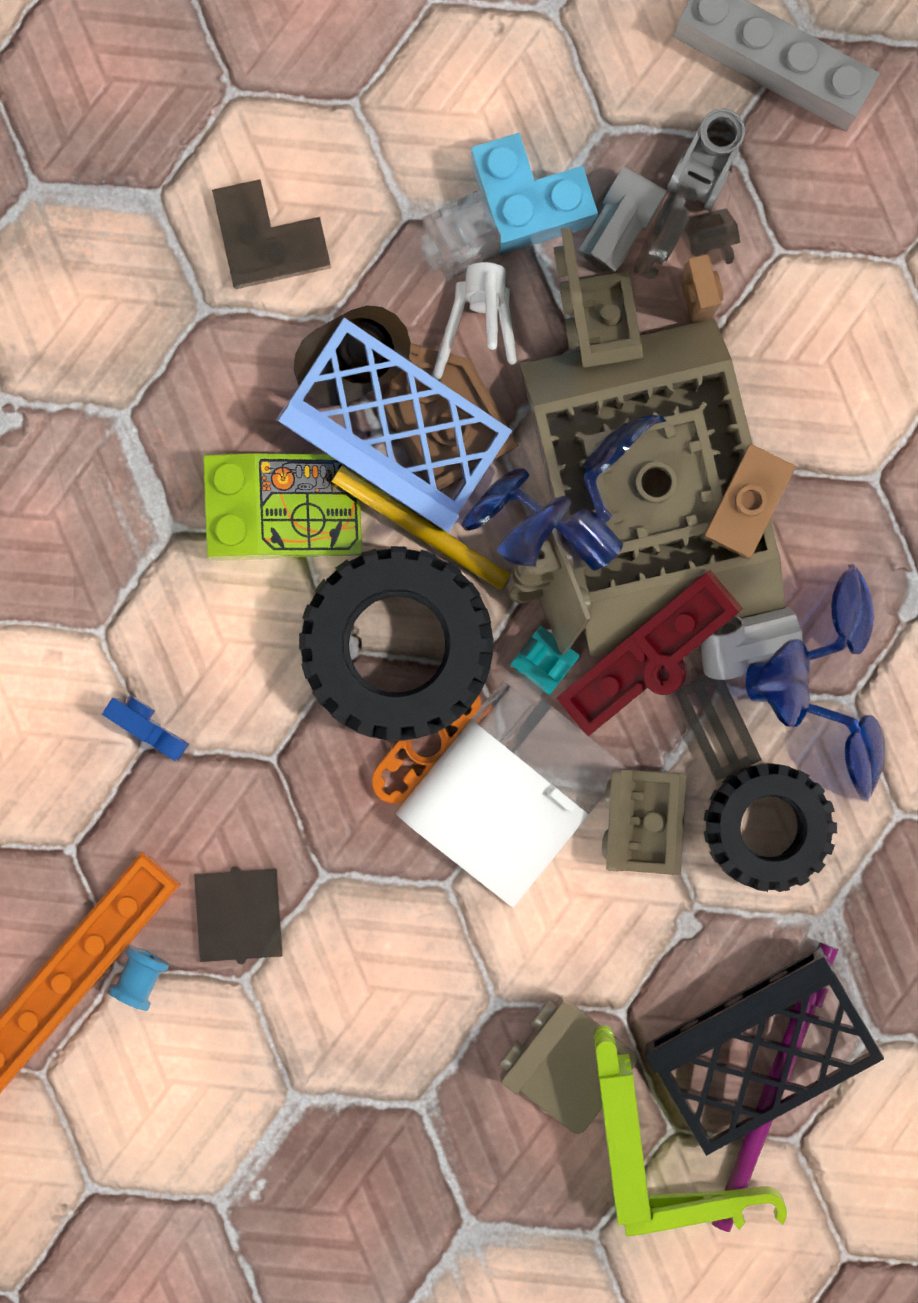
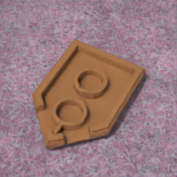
[383,343,519,491]

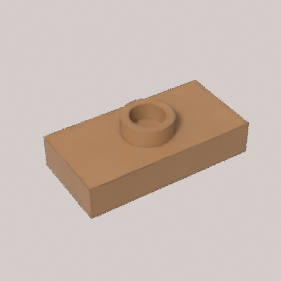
[679,254,723,324]
[703,443,797,560]

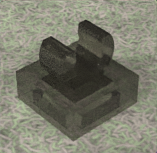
[678,208,741,265]

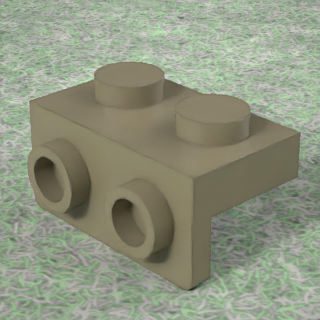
[602,769,687,875]

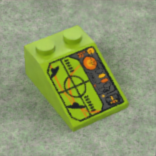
[203,453,362,561]

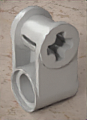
[666,108,745,212]

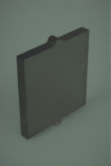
[194,866,283,964]

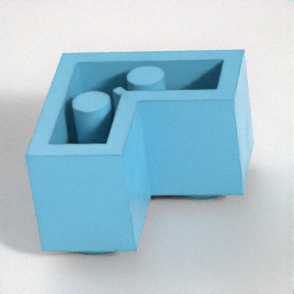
[471,133,598,255]

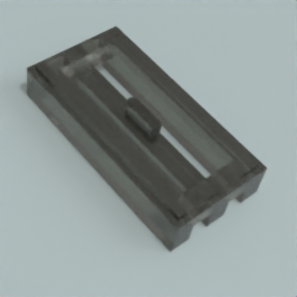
[673,675,762,781]

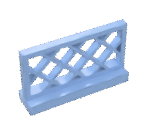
[276,318,513,533]

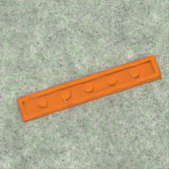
[0,852,181,1094]

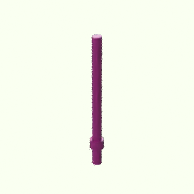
[712,942,839,1232]

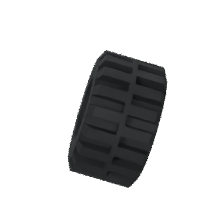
[704,763,837,892]

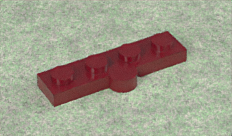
[556,570,743,737]

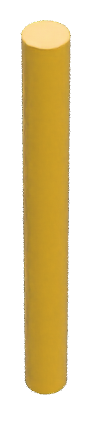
[331,465,510,590]

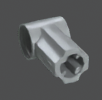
[578,166,668,274]
[700,607,803,680]

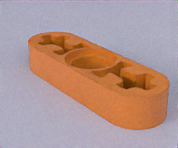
[372,695,481,804]

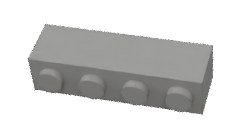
[673,0,880,132]

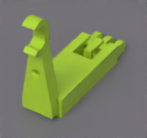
[593,1025,787,1237]

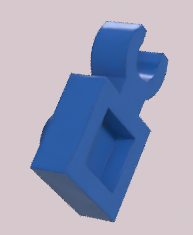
[101,695,189,761]

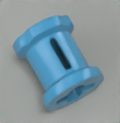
[107,946,170,1011]

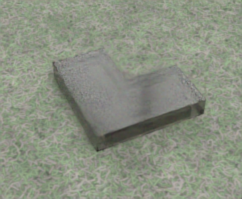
[212,179,331,290]

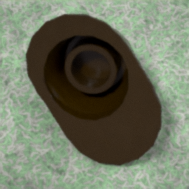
[293,305,411,406]

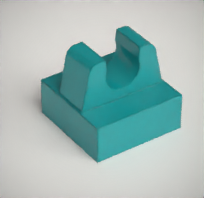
[510,625,580,695]

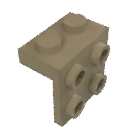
[553,227,643,368]
[498,995,637,1134]

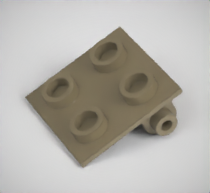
[504,525,592,655]

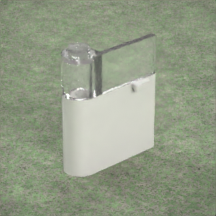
[395,671,626,908]

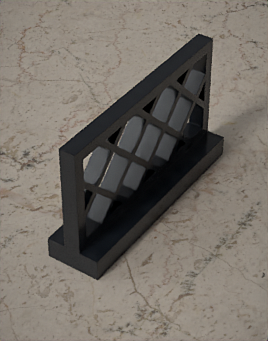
[645,947,884,1156]

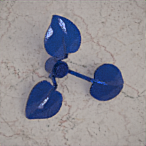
[461,415,666,571]
[746,564,885,802]

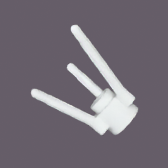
[432,262,517,380]

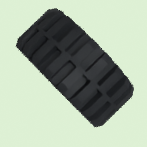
[299,546,494,741]

